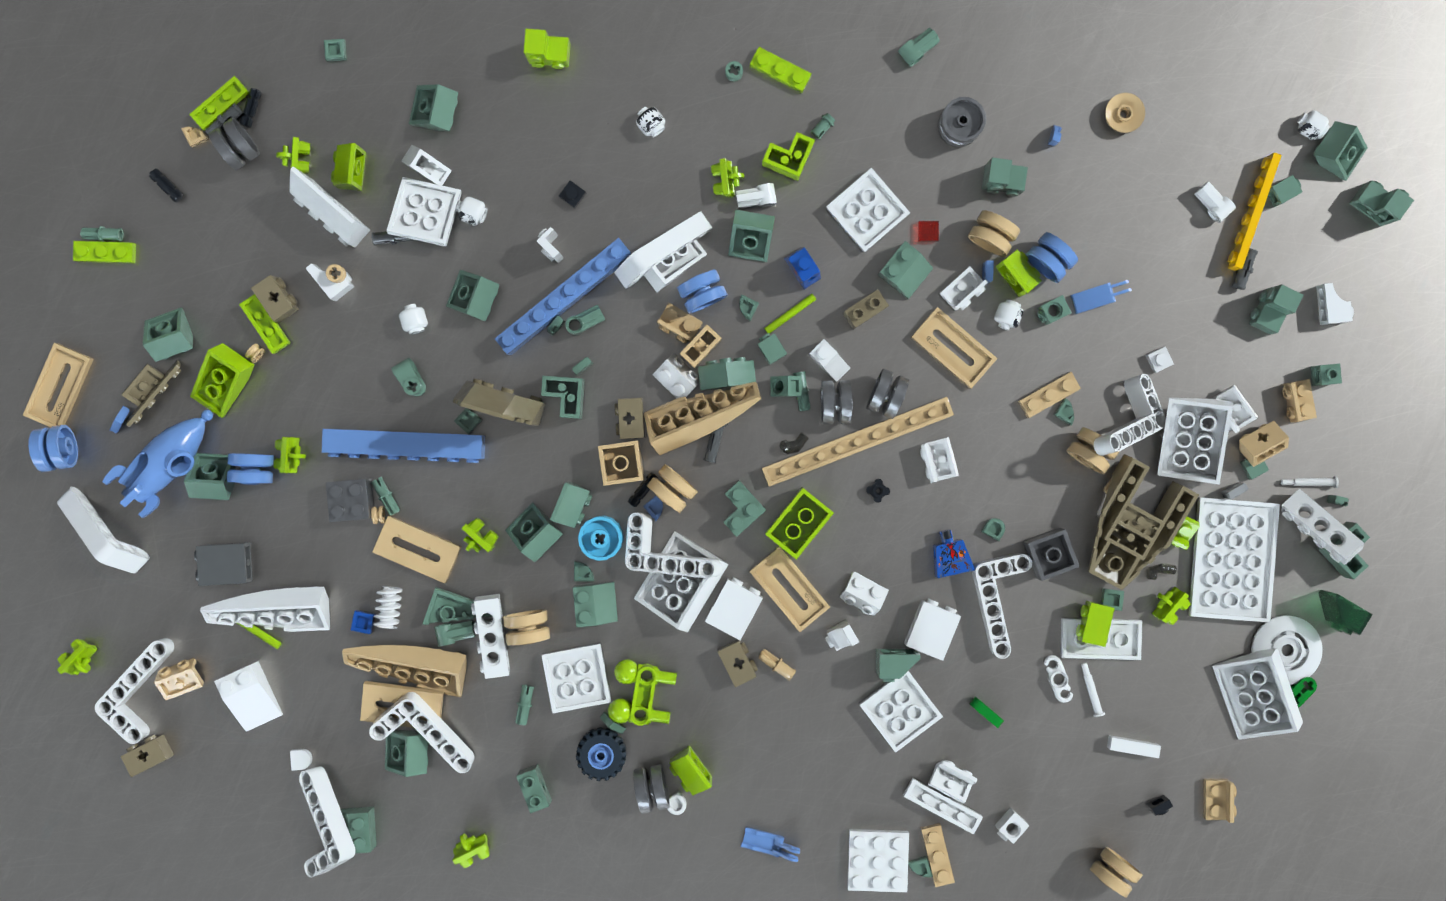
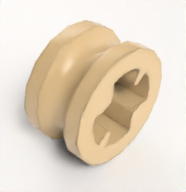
[326,264,346,283]
[245,343,265,363]
[371,506,386,524]

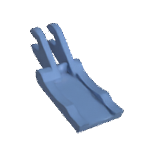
[1070,280,1132,314]
[741,827,800,862]

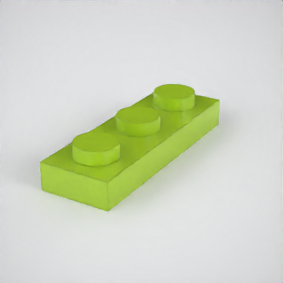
[750,47,812,93]
[189,76,249,131]
[73,241,136,263]
[239,294,291,354]

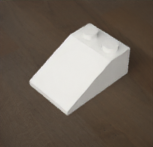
[644,240,707,292]
[214,661,283,731]

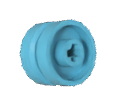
[578,515,624,561]

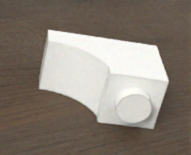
[401,145,452,186]
[306,263,354,301]
[1316,283,1354,325]
[808,339,850,382]
[825,620,859,651]

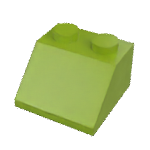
[331,143,366,191]
[995,249,1042,297]
[669,746,712,795]

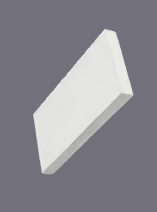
[1060,618,1142,660]

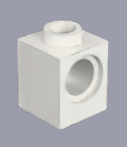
[995,808,1029,844]

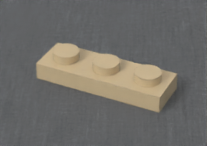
[1018,372,1081,418]
[921,823,955,887]

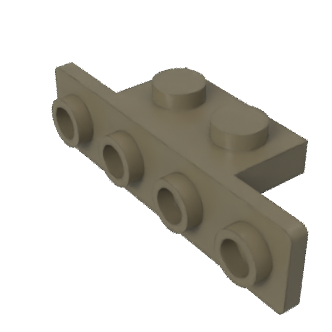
[122,360,181,427]

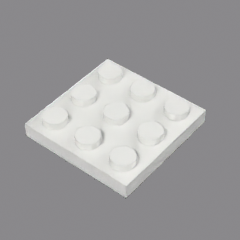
[826,168,910,253]
[387,177,462,247]
[542,643,611,713]
[859,671,943,753]
[847,829,909,892]

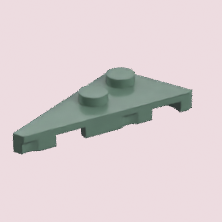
[422,587,492,625]

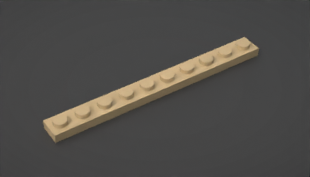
[762,397,954,487]

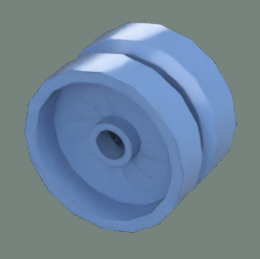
[1026,232,1078,283]
[677,270,728,314]
[28,425,78,472]
[227,453,274,485]

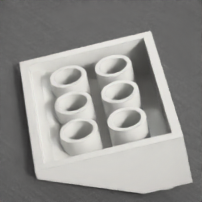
[290,167,370,247]
[1157,398,1233,485]
[634,531,729,632]
[1212,648,1303,740]

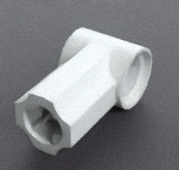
[1194,181,1236,223]
[736,183,777,209]

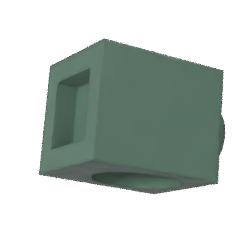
[1268,175,1303,207]
[1037,295,1072,325]
[757,333,787,365]
[1310,363,1342,386]
[770,376,802,397]

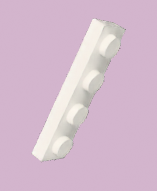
[903,778,983,834]

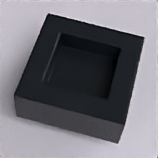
[559,180,587,209]
[1146,795,1173,816]

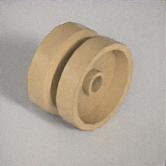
[968,210,1020,257]
[1067,427,1120,475]
[647,464,698,513]
[503,609,550,645]
[1090,846,1143,898]

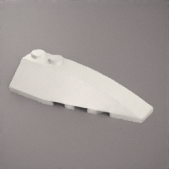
[200,586,330,632]

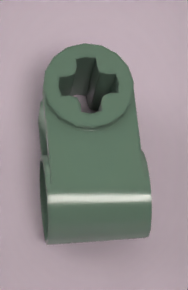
[391,358,426,396]

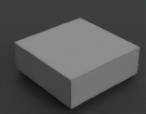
[1221,482,1248,499]

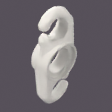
[1044,655,1073,703]

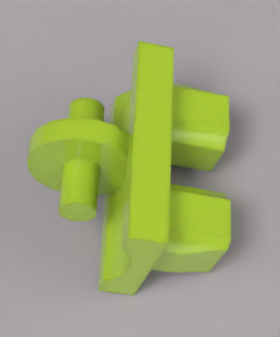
[276,137,310,174]
[711,158,745,198]
[274,437,306,473]
[461,518,499,553]
[1152,586,1191,625]
[57,639,98,675]
[452,833,490,868]

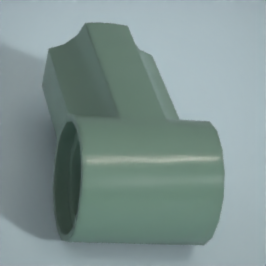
[898,27,940,67]
[565,305,605,336]
[434,620,476,647]

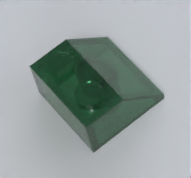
[1319,590,1373,636]

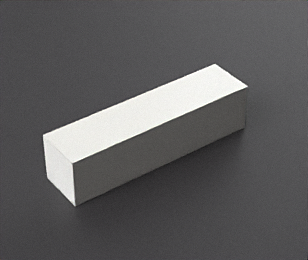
[1107,735,1161,758]

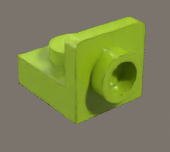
[1172,517,1200,550]

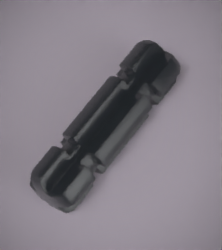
[240,88,261,128]
[149,169,183,202]
[628,472,658,507]

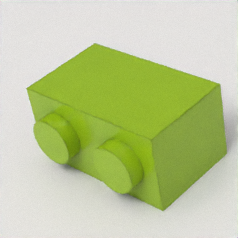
[1076,601,1115,647]

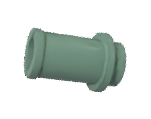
[811,113,835,139]

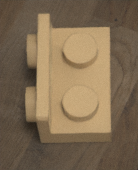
[657,303,703,344]
[1282,379,1317,422]
[154,658,204,700]
[1203,779,1237,823]

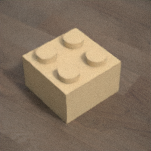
[598,441,645,486]

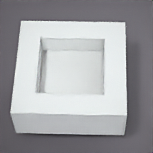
[1145,346,1174,373]

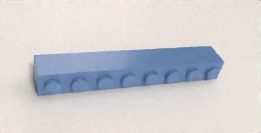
[495,238,632,355]
[322,429,485,463]

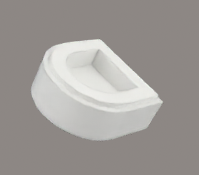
[290,749,312,771]
[667,790,687,815]

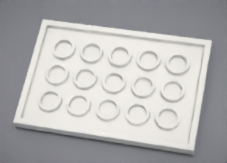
[1188,497,1280,623]

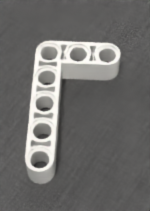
[614,212,712,289]
[1094,374,1166,456]
[57,486,150,574]
[625,512,723,578]
[972,553,1032,659]
[95,638,174,744]
[369,692,475,773]
[299,766,355,878]

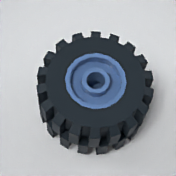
[576,727,626,781]

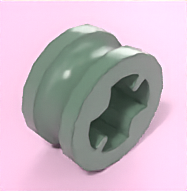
[725,61,743,82]

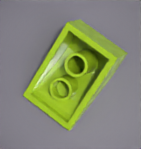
[190,343,255,418]

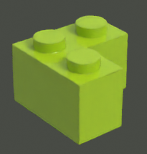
[524,29,570,69]
[762,132,815,181]

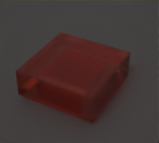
[918,221,939,242]

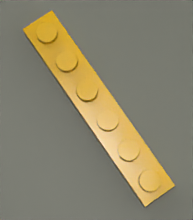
[1228,152,1282,271]

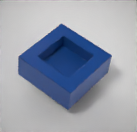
[351,610,376,634]

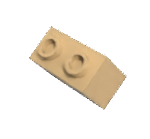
[680,325,722,369]
[1239,421,1289,467]

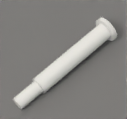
[1281,476,1339,488]
[1081,663,1105,717]

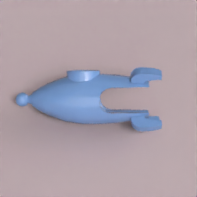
[102,410,213,518]

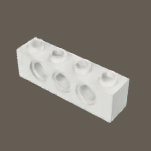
[1281,489,1364,565]
[471,594,510,679]

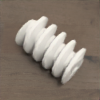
[373,586,403,629]

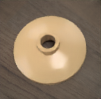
[1105,93,1145,133]

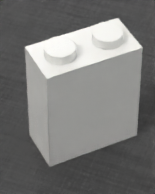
[705,577,763,640]
[904,598,961,661]

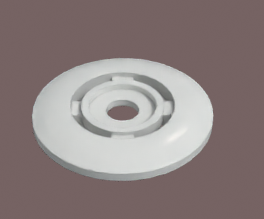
[1251,615,1322,685]

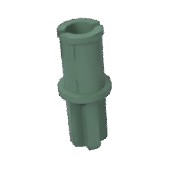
[80,226,124,242]
[793,371,811,411]
[371,477,400,516]
[515,684,534,725]

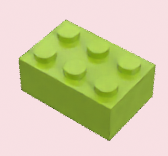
[765,487,834,560]

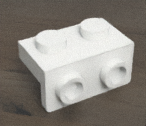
[537,227,564,263]
[939,266,988,311]
[653,354,700,399]
[1213,384,1258,433]
[920,437,959,483]
[840,572,889,616]
[928,760,977,804]

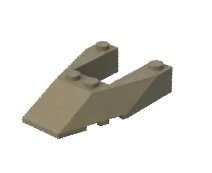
[453,378,546,426]
[1088,454,1199,590]

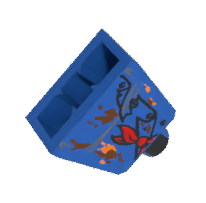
[784,247,821,290]
[933,529,975,578]

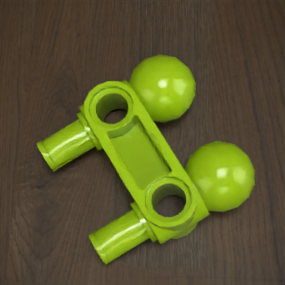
[608,659,677,726]

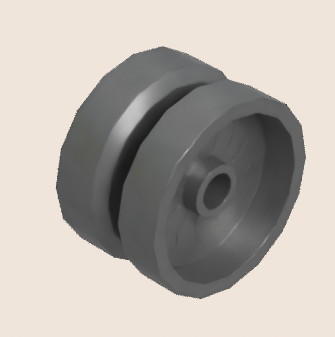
[938,97,986,147]
[208,117,260,170]
[866,368,909,419]
[821,380,853,424]
[633,764,670,814]

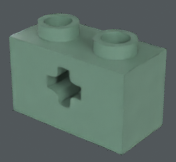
[516,764,552,814]

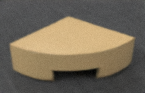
[181,127,210,148]

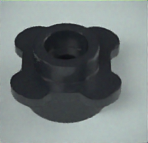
[866,479,890,503]

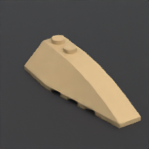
[644,382,761,455]
[342,645,467,697]

